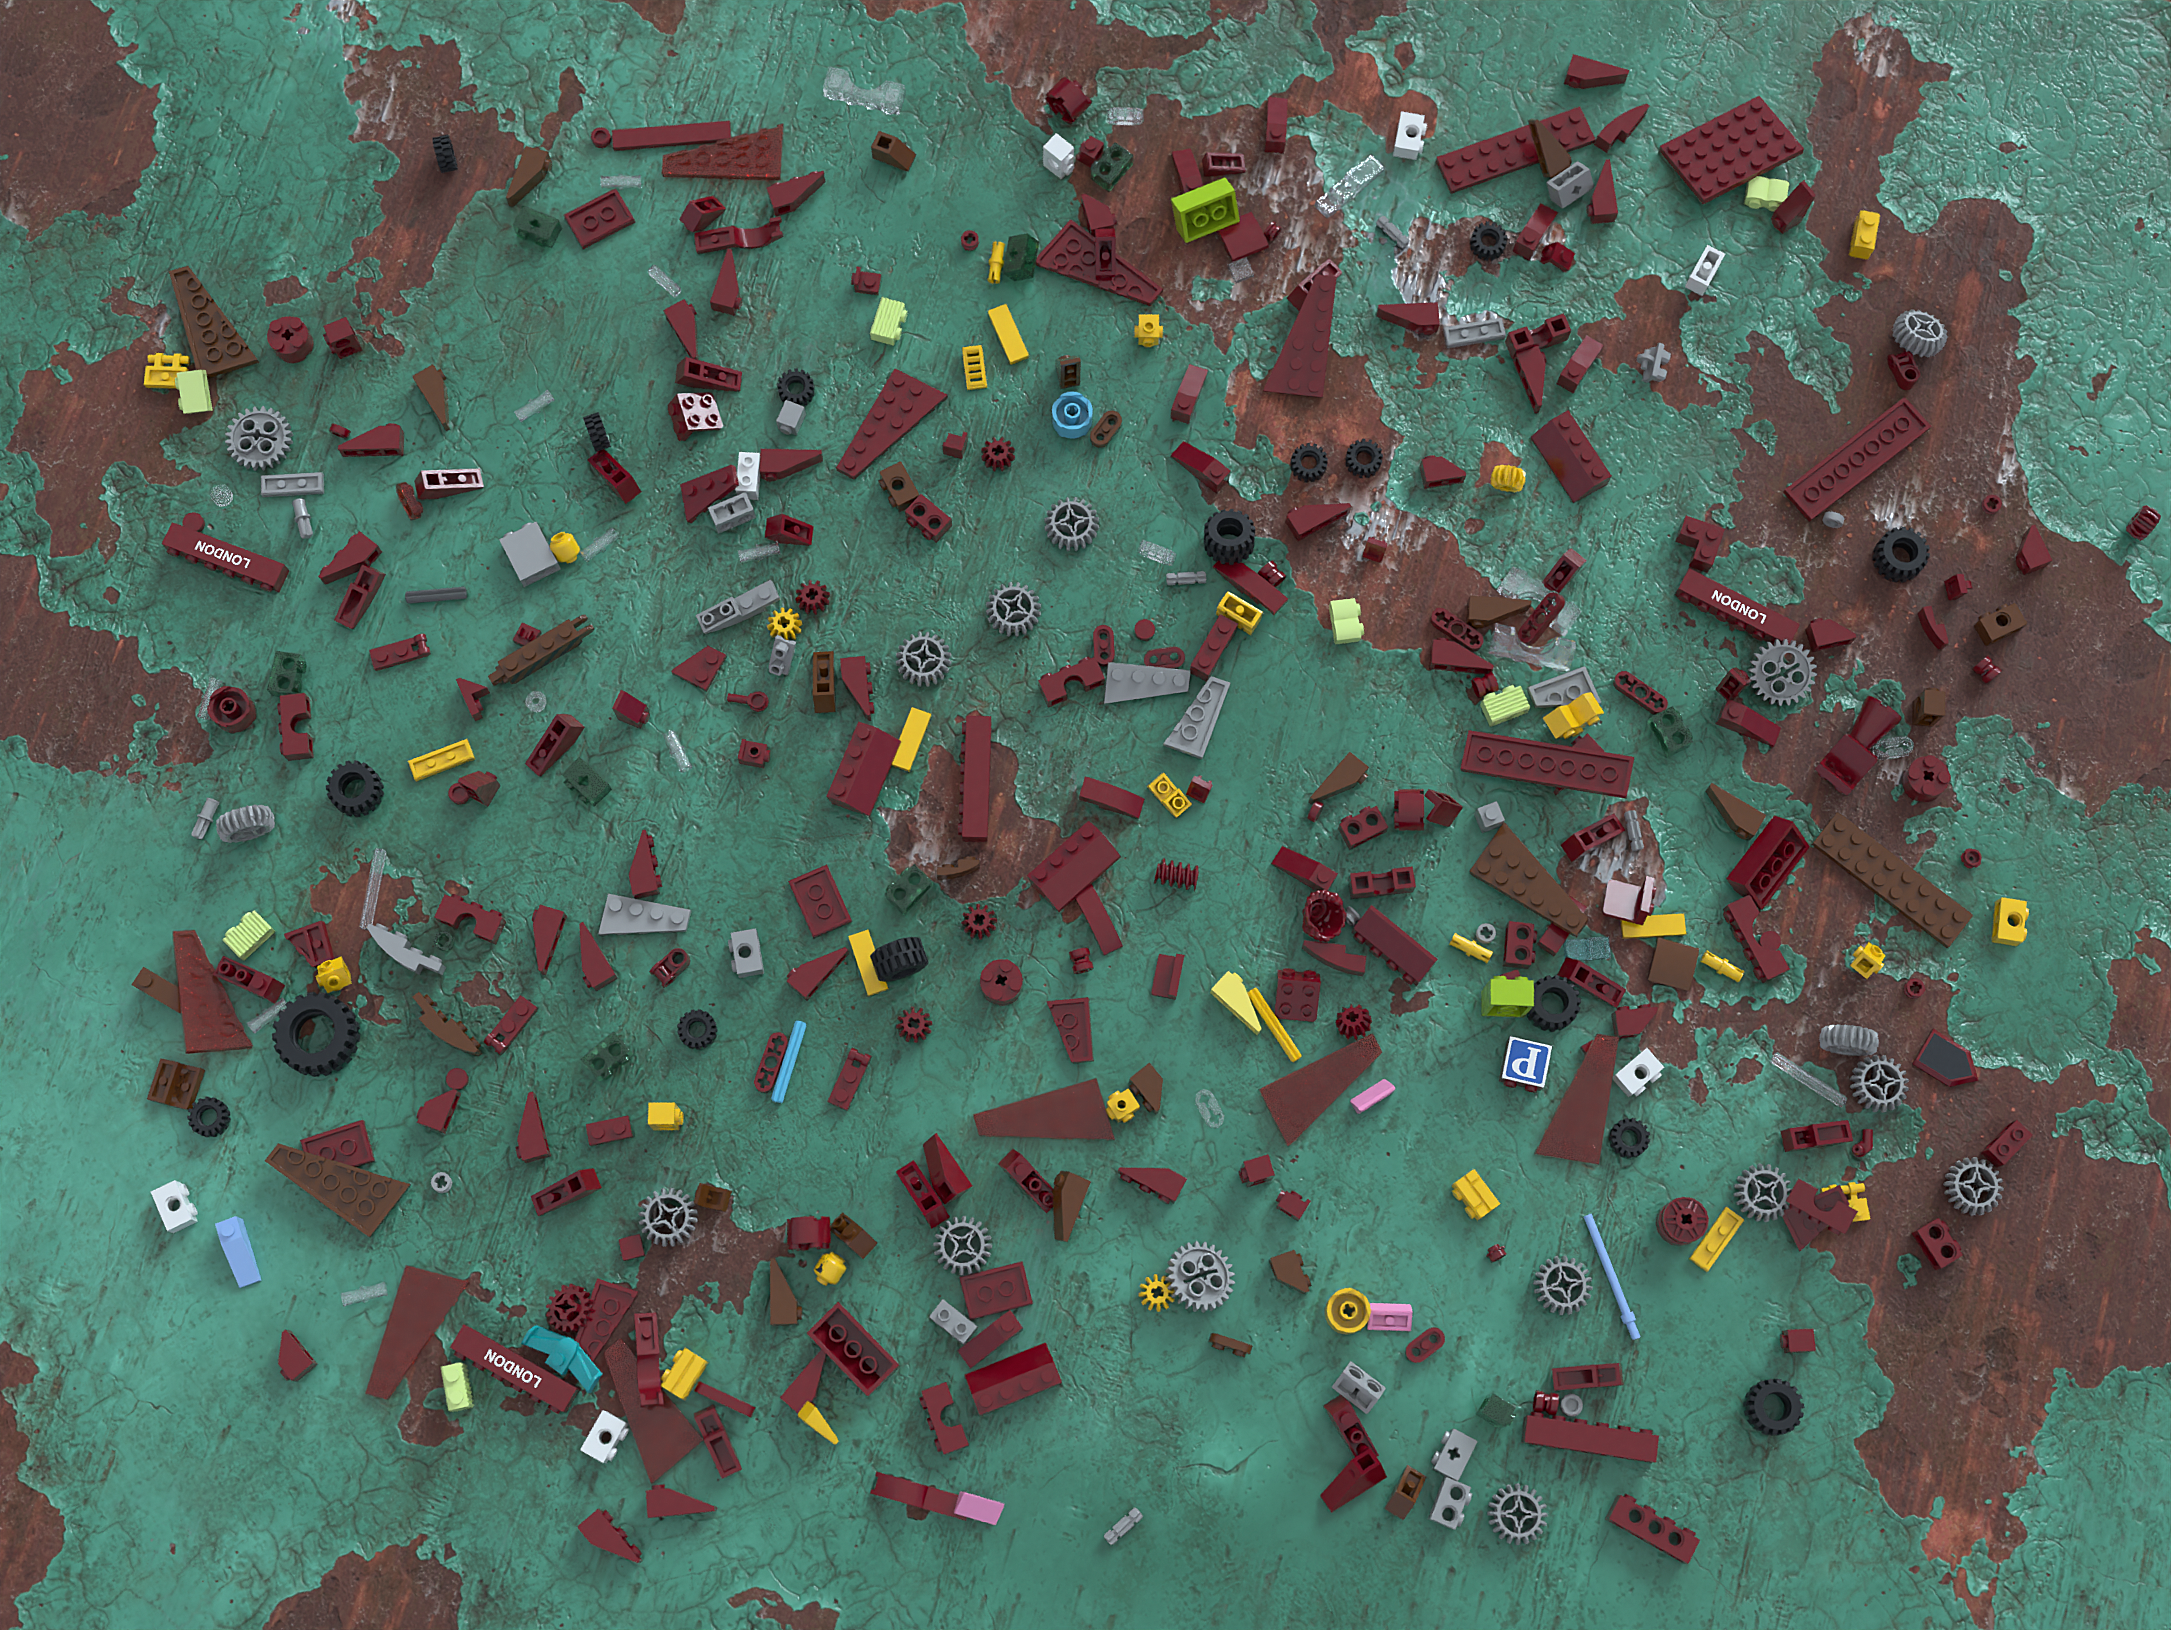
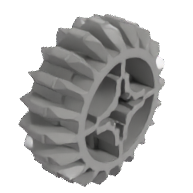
[1892,309,1948,358]
[1045,497,1099,551]
[986,582,1041,637]
[896,632,951,687]
[216,805,275,843]
[1819,1024,1879,1056]
[1850,1055,1909,1113]
[1943,1157,2004,1216]
[1733,1163,1792,1222]
[639,1188,698,1247]
[933,1216,992,1275]
[1533,1256,1593,1315]
[1487,1483,1548,1545]

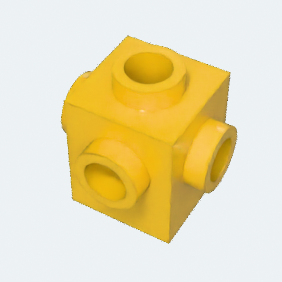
[1134,314,1163,347]
[1850,942,1885,979]
[316,956,352,993]
[1105,1088,1140,1123]

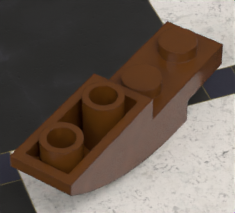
[413,992,482,1056]

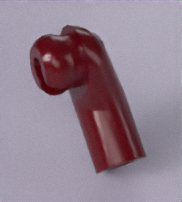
[1852,1129,1873,1157]

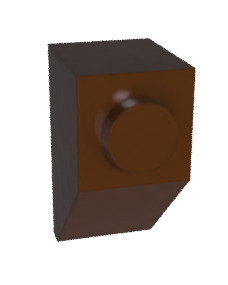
[1384,1465,1426,1520]

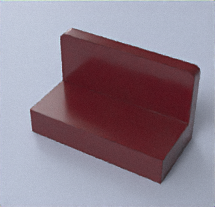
[1424,789,1463,827]
[1151,953,1184,1000]

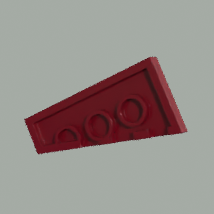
[575,1278,639,1363]

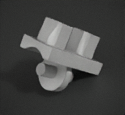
[1637,343,1671,383]
[768,635,796,676]

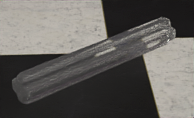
[359,848,387,930]
[1770,1052,1847,1107]

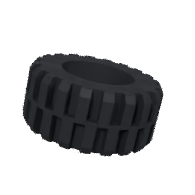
[272,992,360,1077]

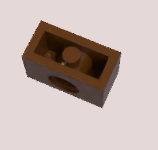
[878,461,920,512]
[1974,603,2028,646]
[1912,688,1946,727]

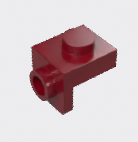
[1540,242,1575,272]

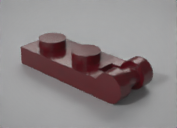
[369,634,431,671]
[483,995,538,1055]
[827,1047,872,1111]

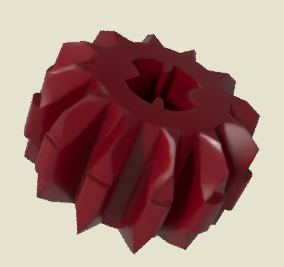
[981,437,1015,472]
[2126,505,2161,541]
[795,579,830,615]
[961,904,997,940]
[1335,1004,1372,1041]
[896,1007,933,1043]

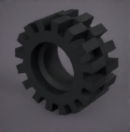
[432,135,458,173]
[1470,221,1507,261]
[777,368,815,406]
[583,412,611,452]
[1345,439,1383,478]
[1290,443,1328,483]
[677,1009,717,1050]
[187,1097,231,1138]
[1609,1118,1650,1158]

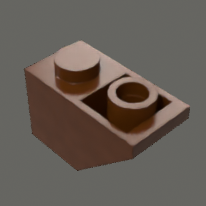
[871,131,916,172]
[1129,1063,1163,1115]
[830,1212,878,1259]
[1269,1249,1311,1294]

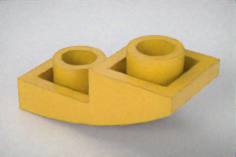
[1147,773,1192,818]

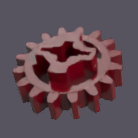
[546,1284,594,1333]

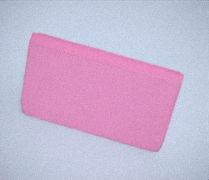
[1350,1079,1395,1114]
[1367,1303,1412,1331]
[954,1491,1004,1525]

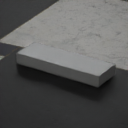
[1443,318,1506,348]
[261,472,324,497]

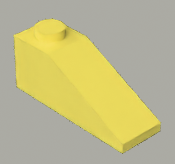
[1210,971,1261,1035]

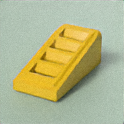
[962,345,987,390]
[797,1401,839,1445]

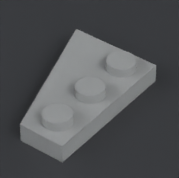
[1527,666,1601,708]

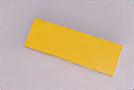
[988,304,1029,365]
[892,707,931,772]
[408,739,475,781]
[1620,914,1686,939]
[848,930,888,996]
[1689,1207,1744,1272]

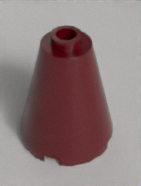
[1850,696,1902,750]

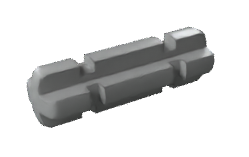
[1376,216,1410,248]
[1166,571,1206,585]
[1624,810,1644,851]
[1104,1508,1143,1545]

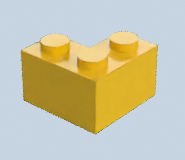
[1543,692,1604,739]

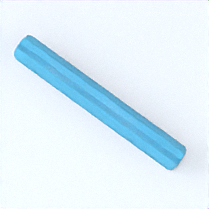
[771,1021,806,1103]

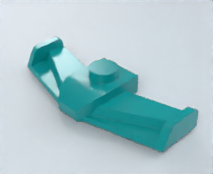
[521,1325,602,1393]

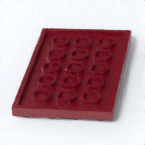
[1659,96,1804,204]

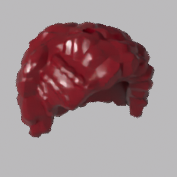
[1302,890,1347,942]

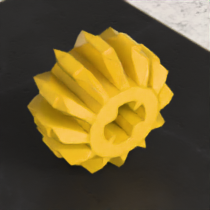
[1491,465,1526,493]
[767,608,802,640]
[1138,1274,1175,1312]

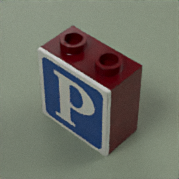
[1499,1036,1552,1093]

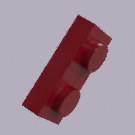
[586,1115,633,1146]

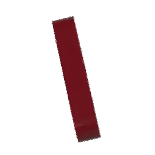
[1518,592,1565,645]
[1430,608,1484,652]
[1613,671,1668,715]
[754,1032,788,1093]
[694,1381,756,1417]

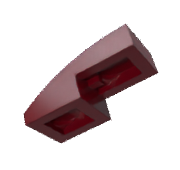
[1917,606,1949,650]

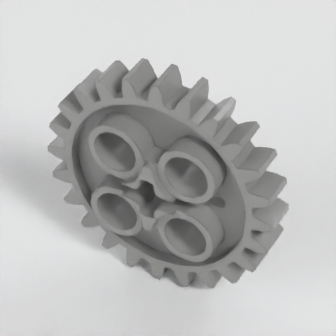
[225,406,293,471]
[1748,639,1817,706]
[1165,1241,1235,1313]

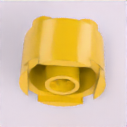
[1325,1288,1371,1334]

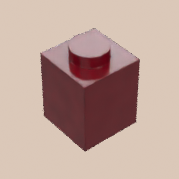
[1780,1329,1816,1353]

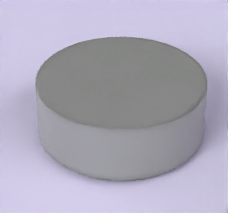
[1822,512,1845,528]
[1560,1394,1583,1417]

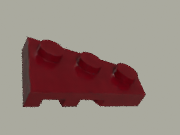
[680,465,739,523]

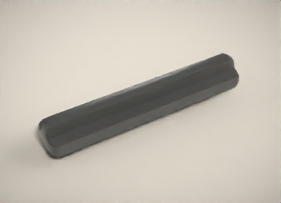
[405,587,467,603]

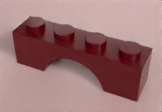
[1723,894,1790,984]

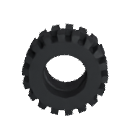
[1204,509,1255,565]
[1872,527,1930,583]
[326,760,384,817]
[870,937,928,982]
[1527,975,1581,1032]
[1743,1379,1804,1436]

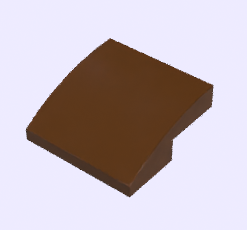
[1647,937,1699,991]
[147,1058,205,1110]

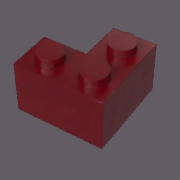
[1675,515,1725,573]

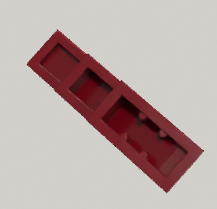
[1212,560,1288,615]

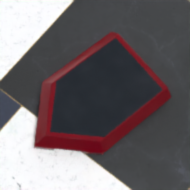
[1912,1029,1979,1087]

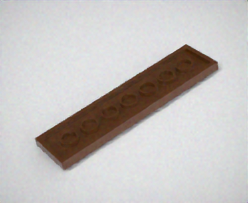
[1811,812,1973,948]

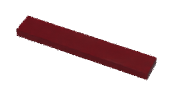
[612,121,732,151]

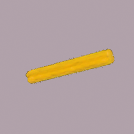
[1247,988,1301,1062]

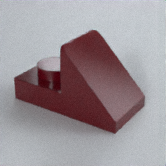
[456,678,490,721]

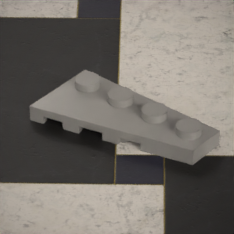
[1104,662,1190,704]
[1163,676,1230,759]
[598,894,691,936]

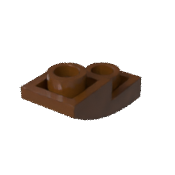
[937,856,980,880]

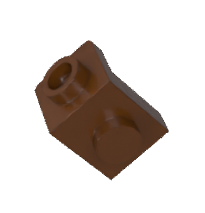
[694,1183,732,1212]

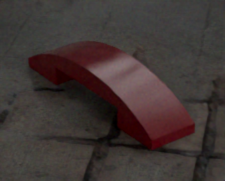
[1075,884,1123,956]

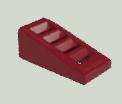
[1202,152,1246,177]

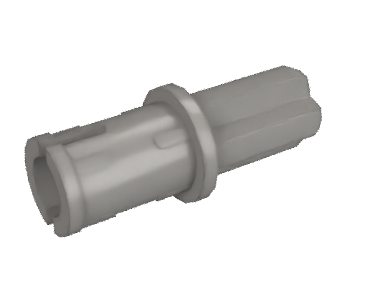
[292,499,313,539]
[191,798,219,840]

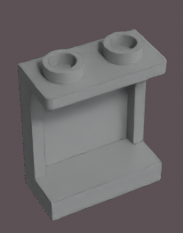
[499,522,561,587]

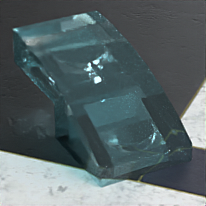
[1563,937,1611,961]

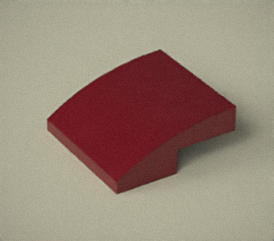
[1216,212,1269,262]

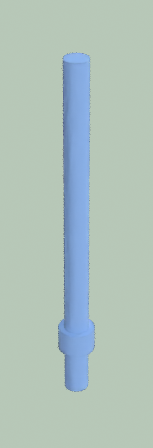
[1584,1214,1640,1340]

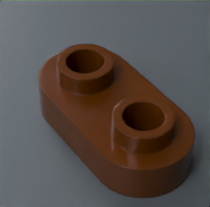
[1090,411,1122,448]
[1209,1333,1253,1358]

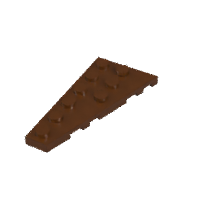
[169,266,260,378]
[1469,822,1588,938]
[265,1143,411,1238]

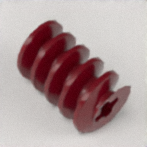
[1154,858,1199,892]

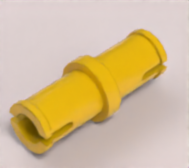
[987,242,1005,284]
[1449,933,1493,964]
[1700,950,1744,983]

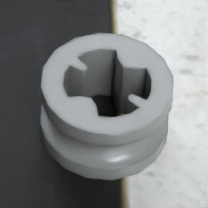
[1345,906,1361,927]
[1476,923,1496,944]
[431,1172,452,1193]

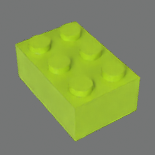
[1171,178,1240,243]
[1481,976,1534,1018]

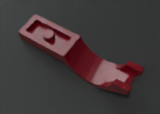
[694,217,783,254]
[634,1313,663,1408]
[870,1472,967,1521]

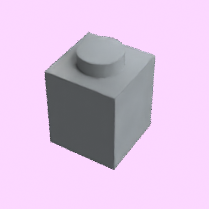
[776,400,806,436]
[1474,801,1505,833]

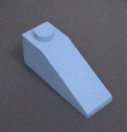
[215,1216,261,1288]

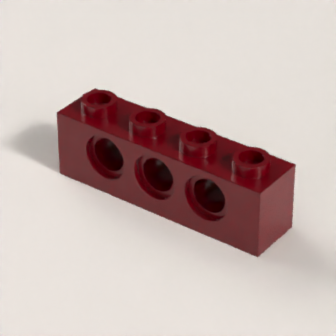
[1605,1494,1700,1564]

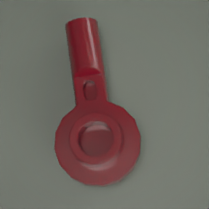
[727,691,769,712]

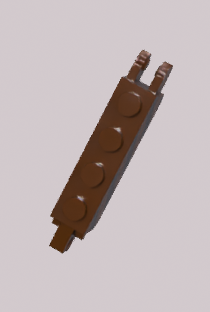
[488,614,594,686]

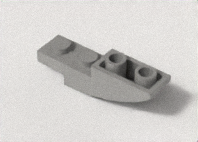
[696,580,781,634]
[367,923,446,975]

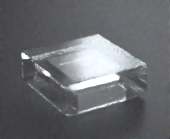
[1228,257,1254,284]

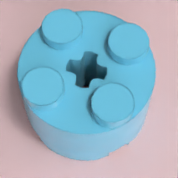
[1052,392,1093,439]

